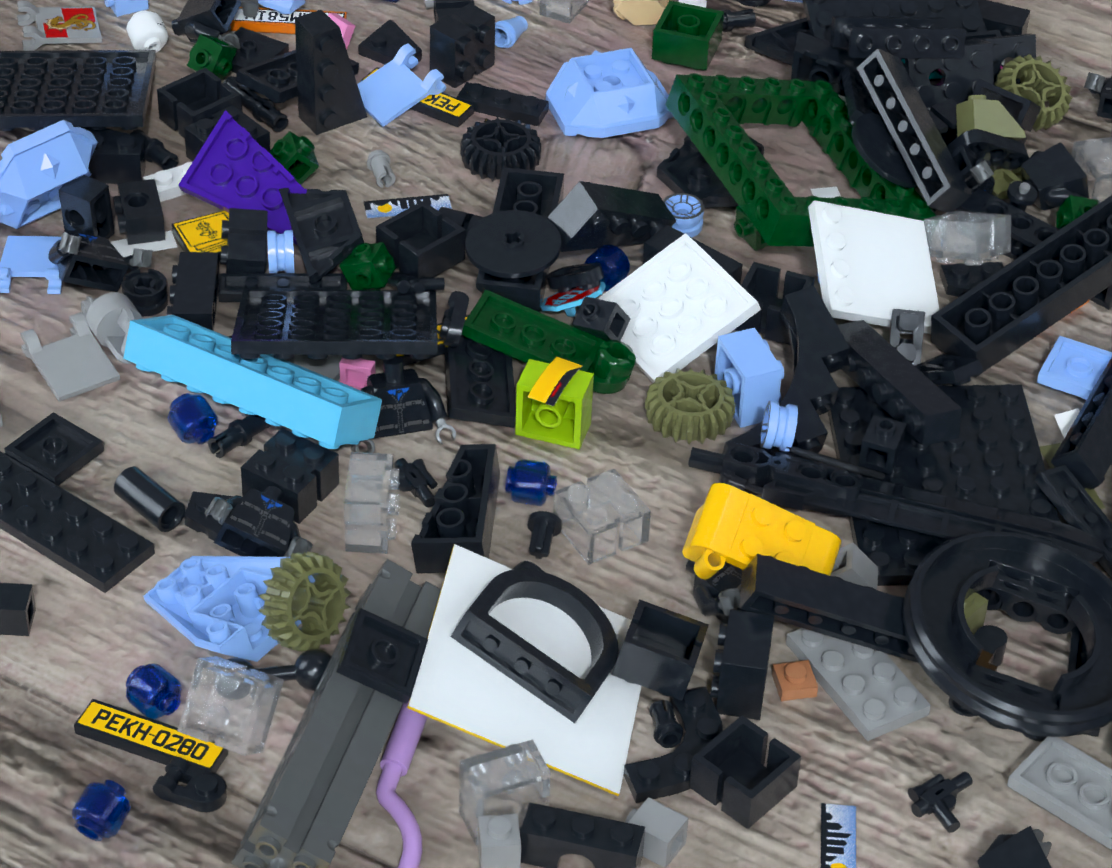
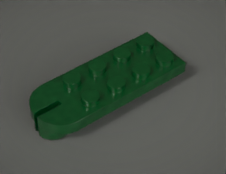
[461,290,636,394]

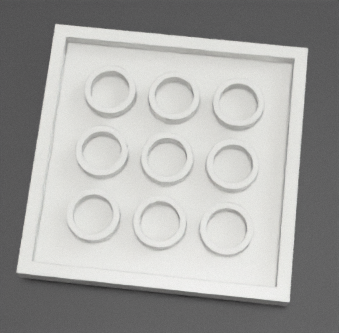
[808,200,940,334]
[598,233,761,383]

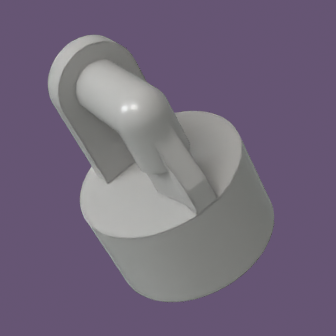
[86,292,142,364]

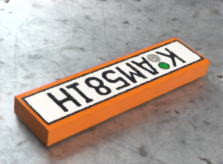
[230,7,347,34]

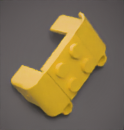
[682,483,841,579]

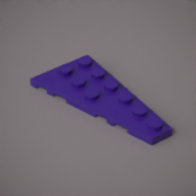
[178,110,307,245]

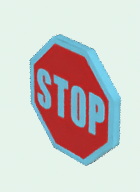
[541,282,606,317]

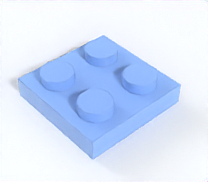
[1037,335,1112,400]

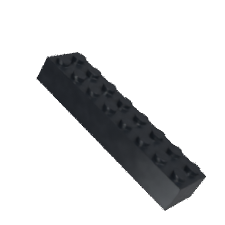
[931,195,1112,378]

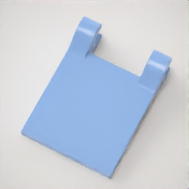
[357,43,446,127]
[0,236,62,294]

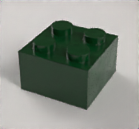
[652,0,724,71]

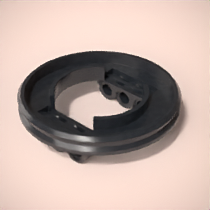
[903,531,1112,742]

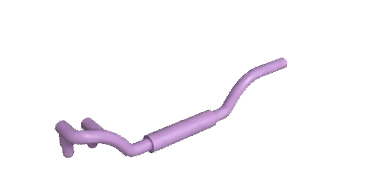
[376,700,428,868]

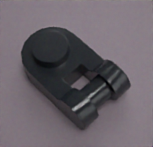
[439,291,469,348]
[152,757,227,813]

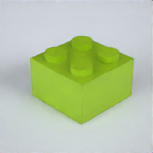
[515,359,594,450]

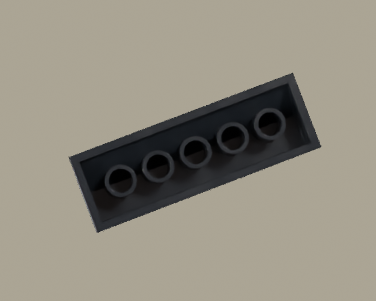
[476,167,564,313]

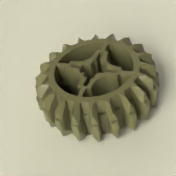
[994,54,1073,132]
[645,368,736,444]
[258,551,352,652]

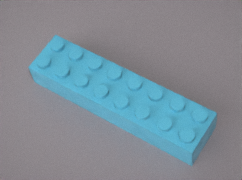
[123,315,382,449]

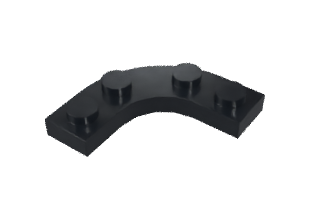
[623,687,723,803]

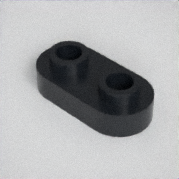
[546,262,605,293]

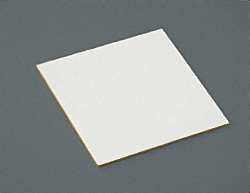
[407,544,641,796]

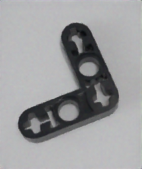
[947,129,1029,170]

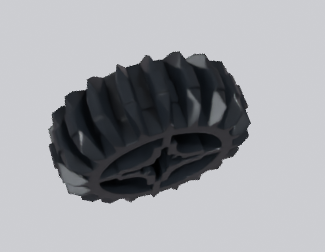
[460,117,541,182]

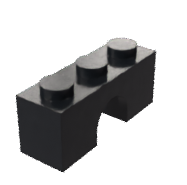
[520,802,645,868]

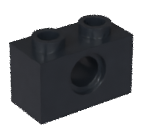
[59,175,115,239]
[113,179,165,245]

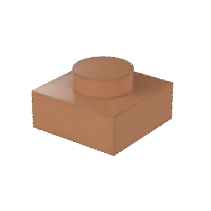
[772,660,818,701]

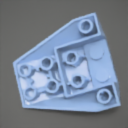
[143,556,315,662]

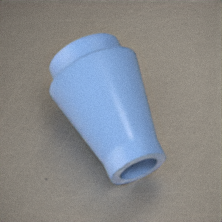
[495,16,528,48]

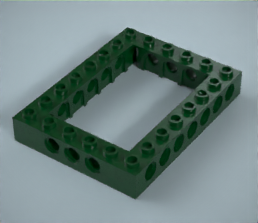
[665,73,938,247]

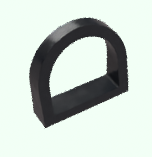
[450,569,619,723]

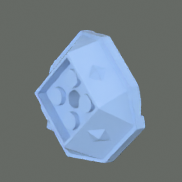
[546,48,674,138]
[0,120,98,229]

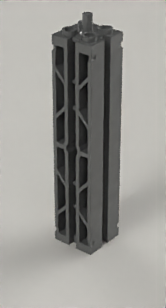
[231,559,441,868]

